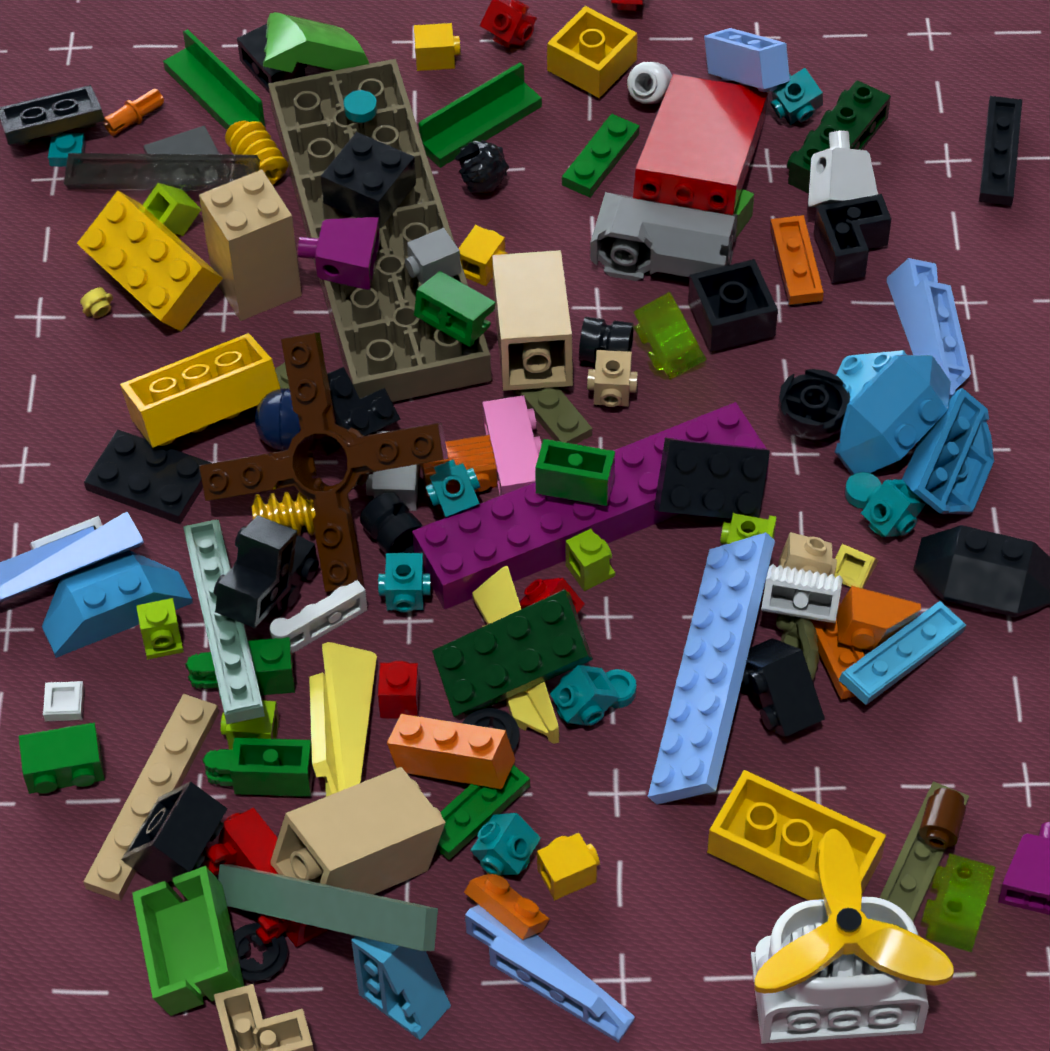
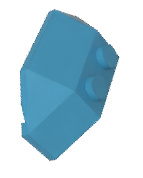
[835,355,951,475]
[902,388,994,514]
[42,550,193,658]

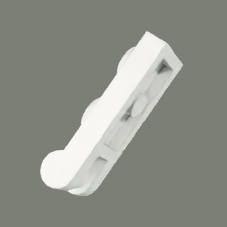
[270,580,367,653]

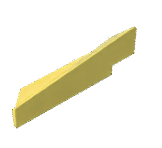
[472,566,559,744]
[309,642,377,797]

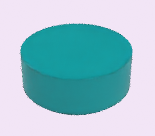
[344,90,377,123]
[845,472,881,509]
[605,669,637,708]

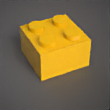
[547,6,637,98]

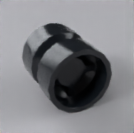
[579,317,634,363]
[360,492,423,554]

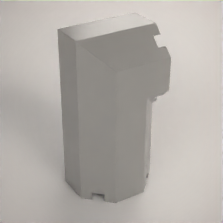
[590,192,738,281]

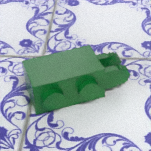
[185,637,295,699]
[202,738,314,796]

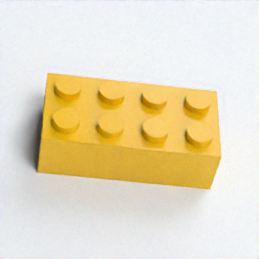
[77,191,223,332]
[120,333,281,448]
[707,770,886,900]

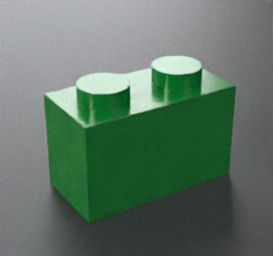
[535,439,615,506]
[19,722,105,794]

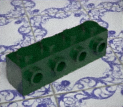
[787,80,891,194]

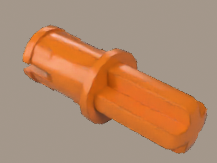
[102,89,164,136]

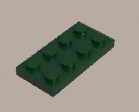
[432,589,593,720]

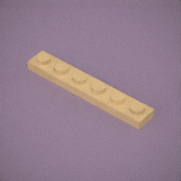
[84,694,219,901]

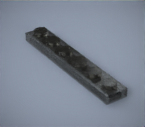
[64,153,260,190]

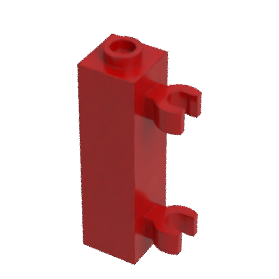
[204,807,328,947]

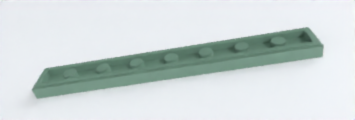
[183,519,265,724]
[218,864,438,951]

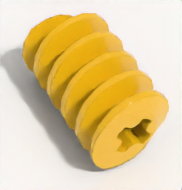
[225,120,288,185]
[252,492,315,536]

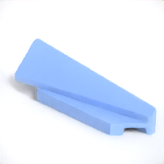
[887,258,971,398]
[0,512,144,603]
[465,904,635,1043]

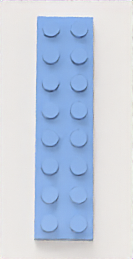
[648,532,775,805]

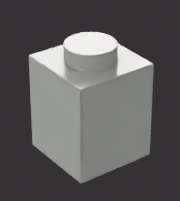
[405,228,461,285]

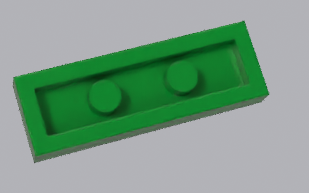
[562,113,640,198]
[436,765,530,860]

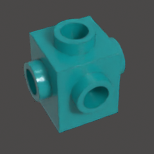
[770,68,823,125]
[426,459,481,517]
[861,479,927,537]
[378,553,431,612]
[550,665,619,726]
[470,813,541,876]

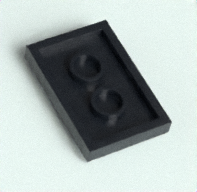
[0,85,104,145]
[84,430,211,524]
[654,438,770,519]

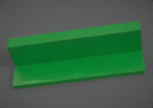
[163,29,265,130]
[418,63,542,168]

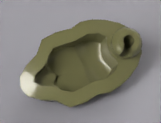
[776,614,819,681]

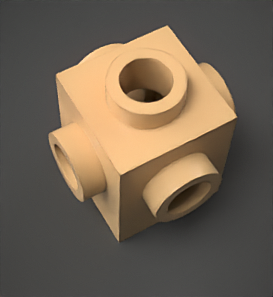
[587,350,638,407]
[779,532,837,576]

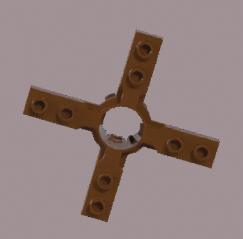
[199,332,448,592]

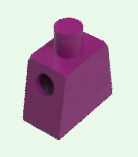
[298,217,380,290]
[998,822,1050,915]

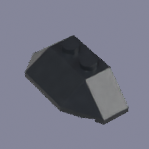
[913,525,1050,617]

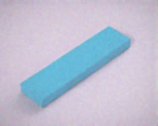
[839,601,967,705]

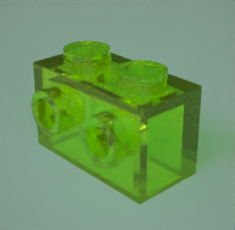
[634,292,707,380]
[922,853,996,952]

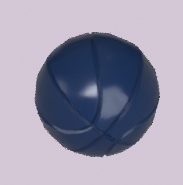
[255,388,301,451]

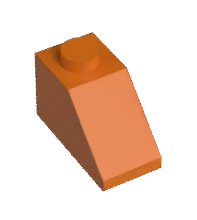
[837,586,921,651]

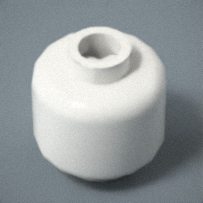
[627,62,672,104]

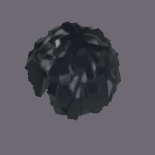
[455,140,509,194]

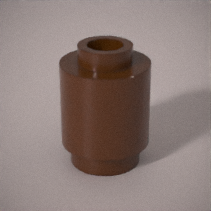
[919,788,966,849]

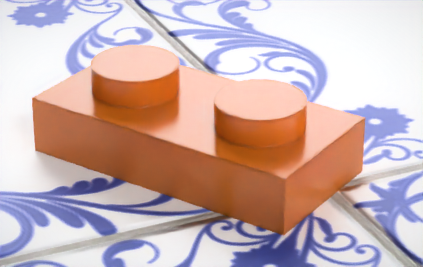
[464,873,550,940]

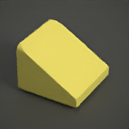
[834,544,878,588]

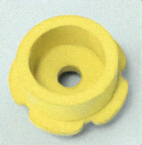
[80,287,113,318]

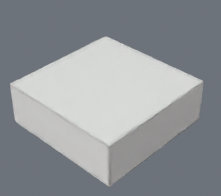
[43,681,85,721]

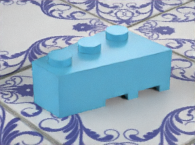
[351,936,451,1040]

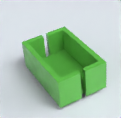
[132,866,244,1016]

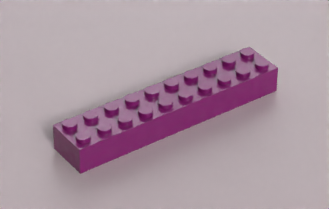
[412,402,770,610]

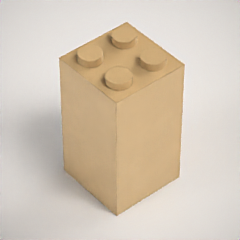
[199,170,302,321]
[492,250,573,391]
[270,767,446,895]

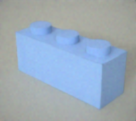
[704,28,790,92]

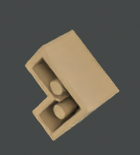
[214,984,314,1051]

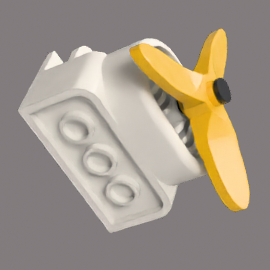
[751,829,954,1044]

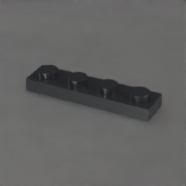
[979,96,1023,206]

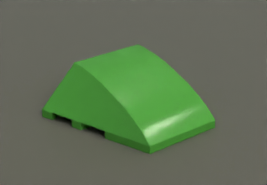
[263,12,370,73]

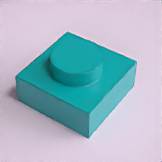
[48,133,86,167]

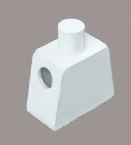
[808,131,878,207]

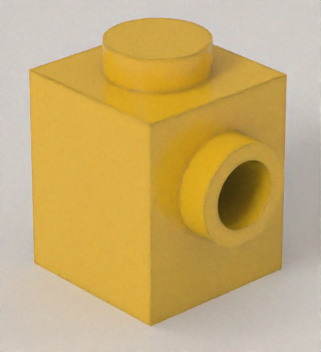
[414,23,461,71]
[458,225,508,286]
[537,833,600,901]

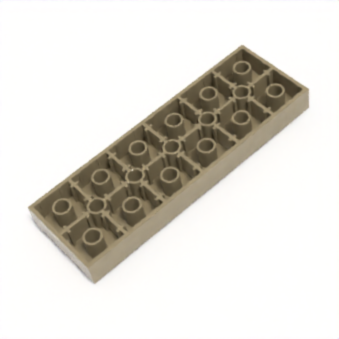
[268,59,491,402]

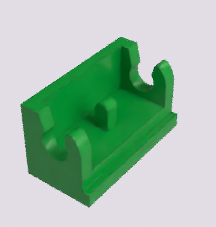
[414,271,496,347]

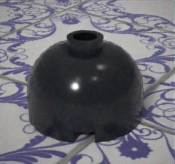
[778,369,850,441]

